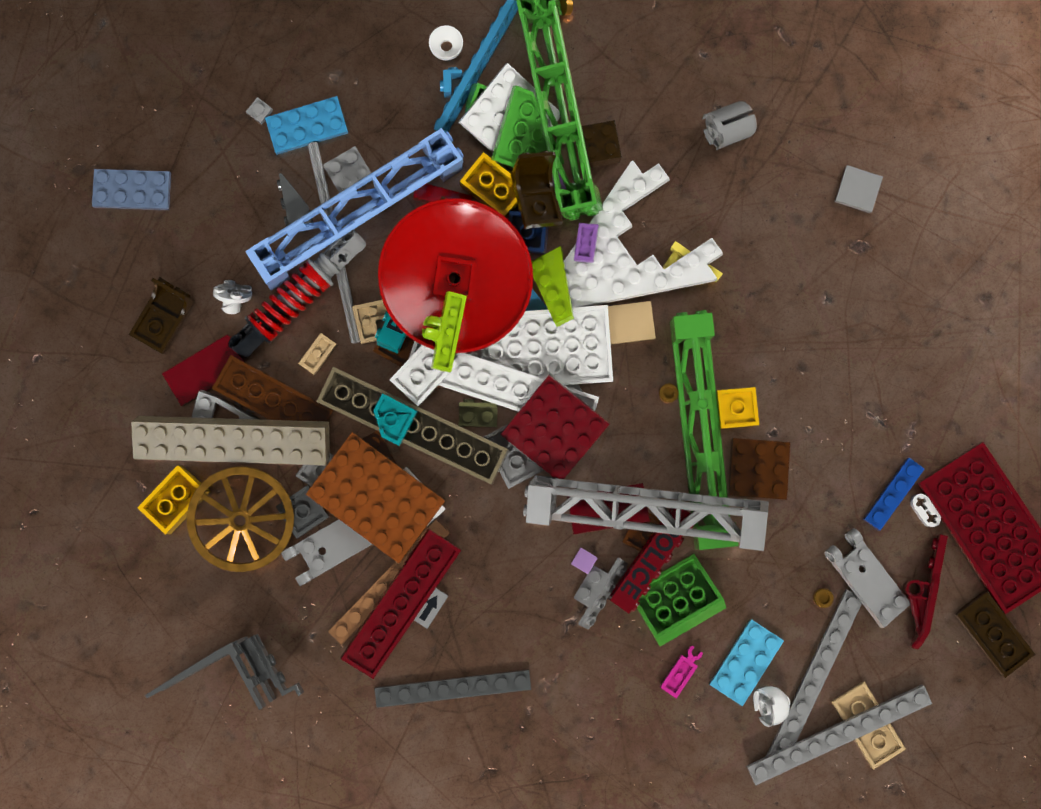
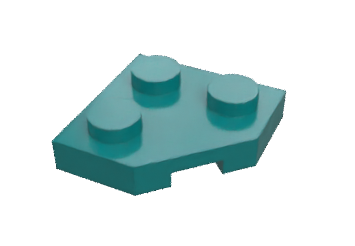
[373,393,418,446]

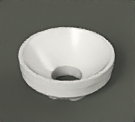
[429,25,463,60]

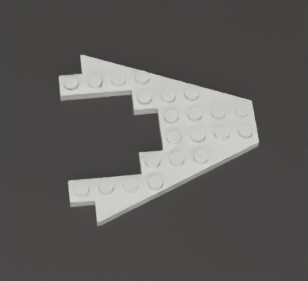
[564,161,723,307]

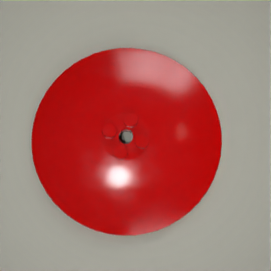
[378,198,533,353]

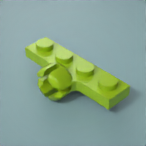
[422,291,467,373]

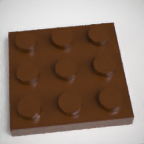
[728,438,790,500]

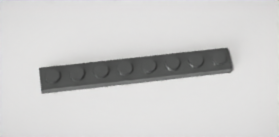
[375,669,531,708]

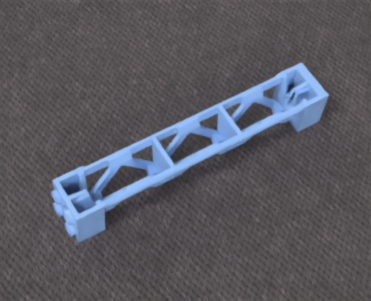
[245,128,464,291]

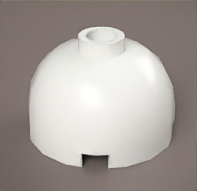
[753,686,790,727]

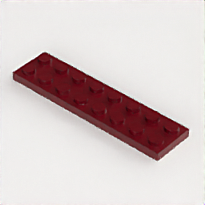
[340,528,461,679]

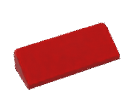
[413,183,473,203]

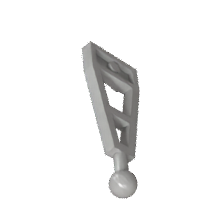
[192,390,261,420]

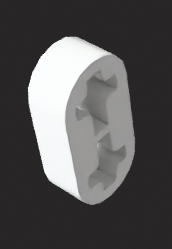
[910,494,941,527]

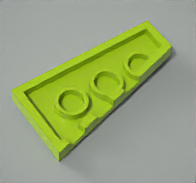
[531,246,574,327]

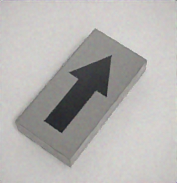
[414,588,448,629]

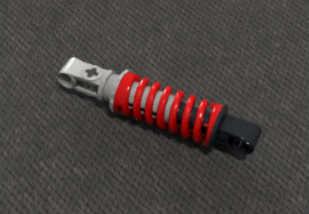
[228,230,366,358]

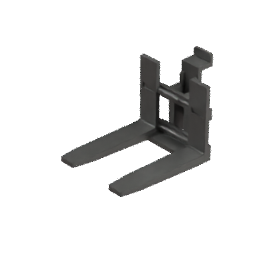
[145,634,304,710]

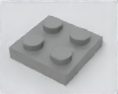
[323,146,372,193]

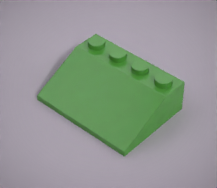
[637,554,727,647]

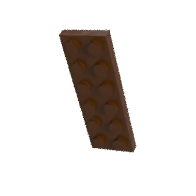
[212,355,333,422]

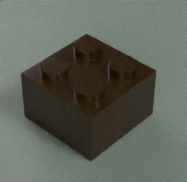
[577,120,622,168]

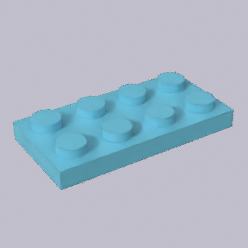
[709,619,784,706]

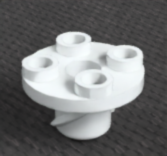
[213,280,252,314]

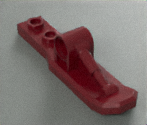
[904,534,948,649]

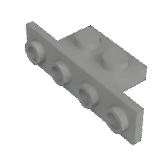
[574,557,628,629]

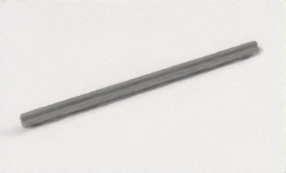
[308,142,360,344]

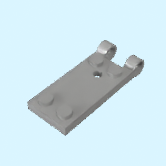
[281,519,373,586]
[824,528,910,628]

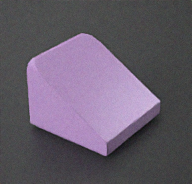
[571,548,597,574]

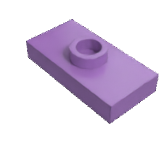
[574,223,599,263]

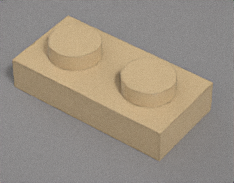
[298,333,337,375]

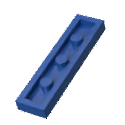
[863,458,925,531]

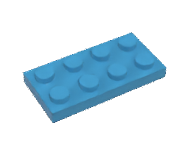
[265,96,348,155]

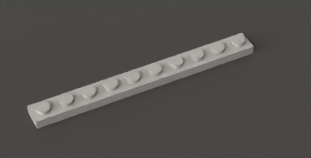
[766,589,862,775]
[746,685,932,785]

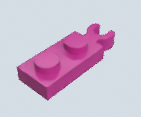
[660,645,703,699]

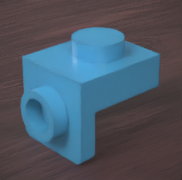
[440,67,463,98]

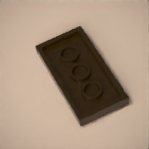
[955,591,1036,678]

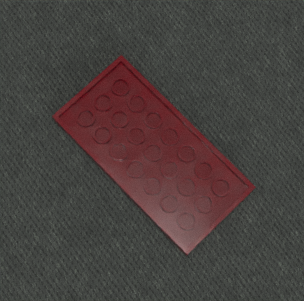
[917,442,1041,614]

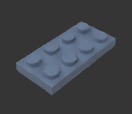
[92,169,171,210]

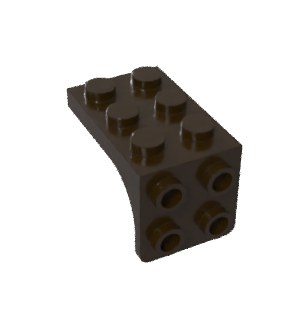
[511,151,563,229]
[129,277,194,354]

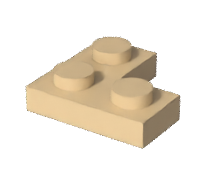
[352,300,387,344]

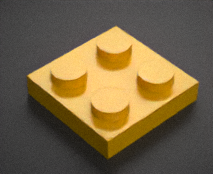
[716,387,759,429]

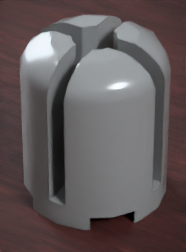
[702,101,757,150]

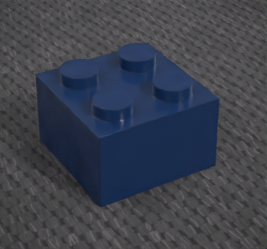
[509,211,549,254]

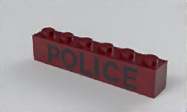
[607,508,695,614]

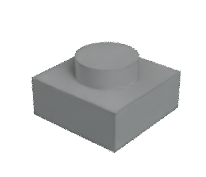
[246,97,273,125]

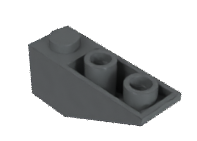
[277,173,313,226]

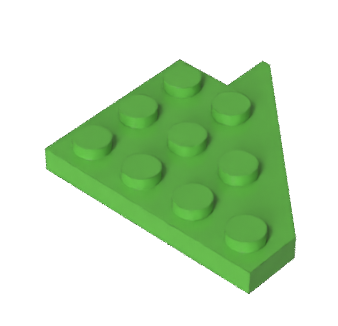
[491,85,564,168]

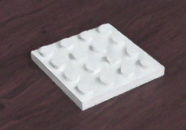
[459,63,560,170]

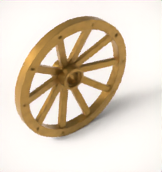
[187,466,294,572]

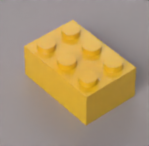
[460,152,518,218]
[137,465,210,535]

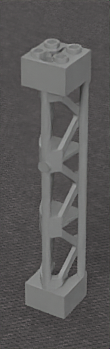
[523,475,769,551]

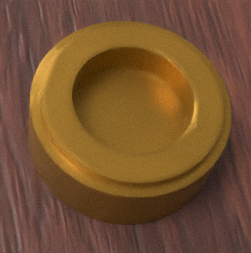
[560,0,573,16]
[659,383,679,403]
[813,588,834,608]

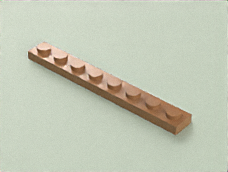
[328,520,450,645]

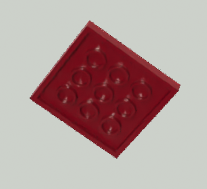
[501,374,610,479]

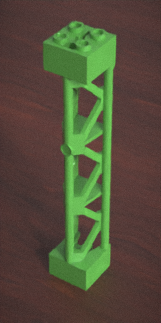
[516,0,603,221]
[670,310,739,550]

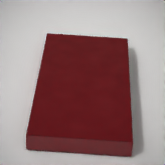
[162,334,246,407]
[567,483,650,535]

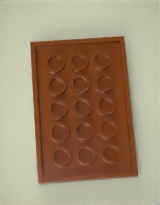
[306,432,445,563]

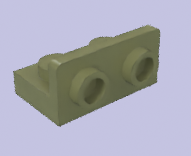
[459,399,498,428]

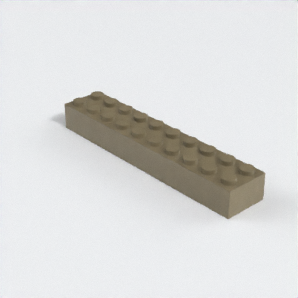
[316,367,509,485]
[131,416,330,465]

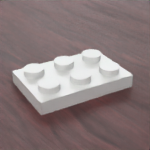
[390,345,458,407]

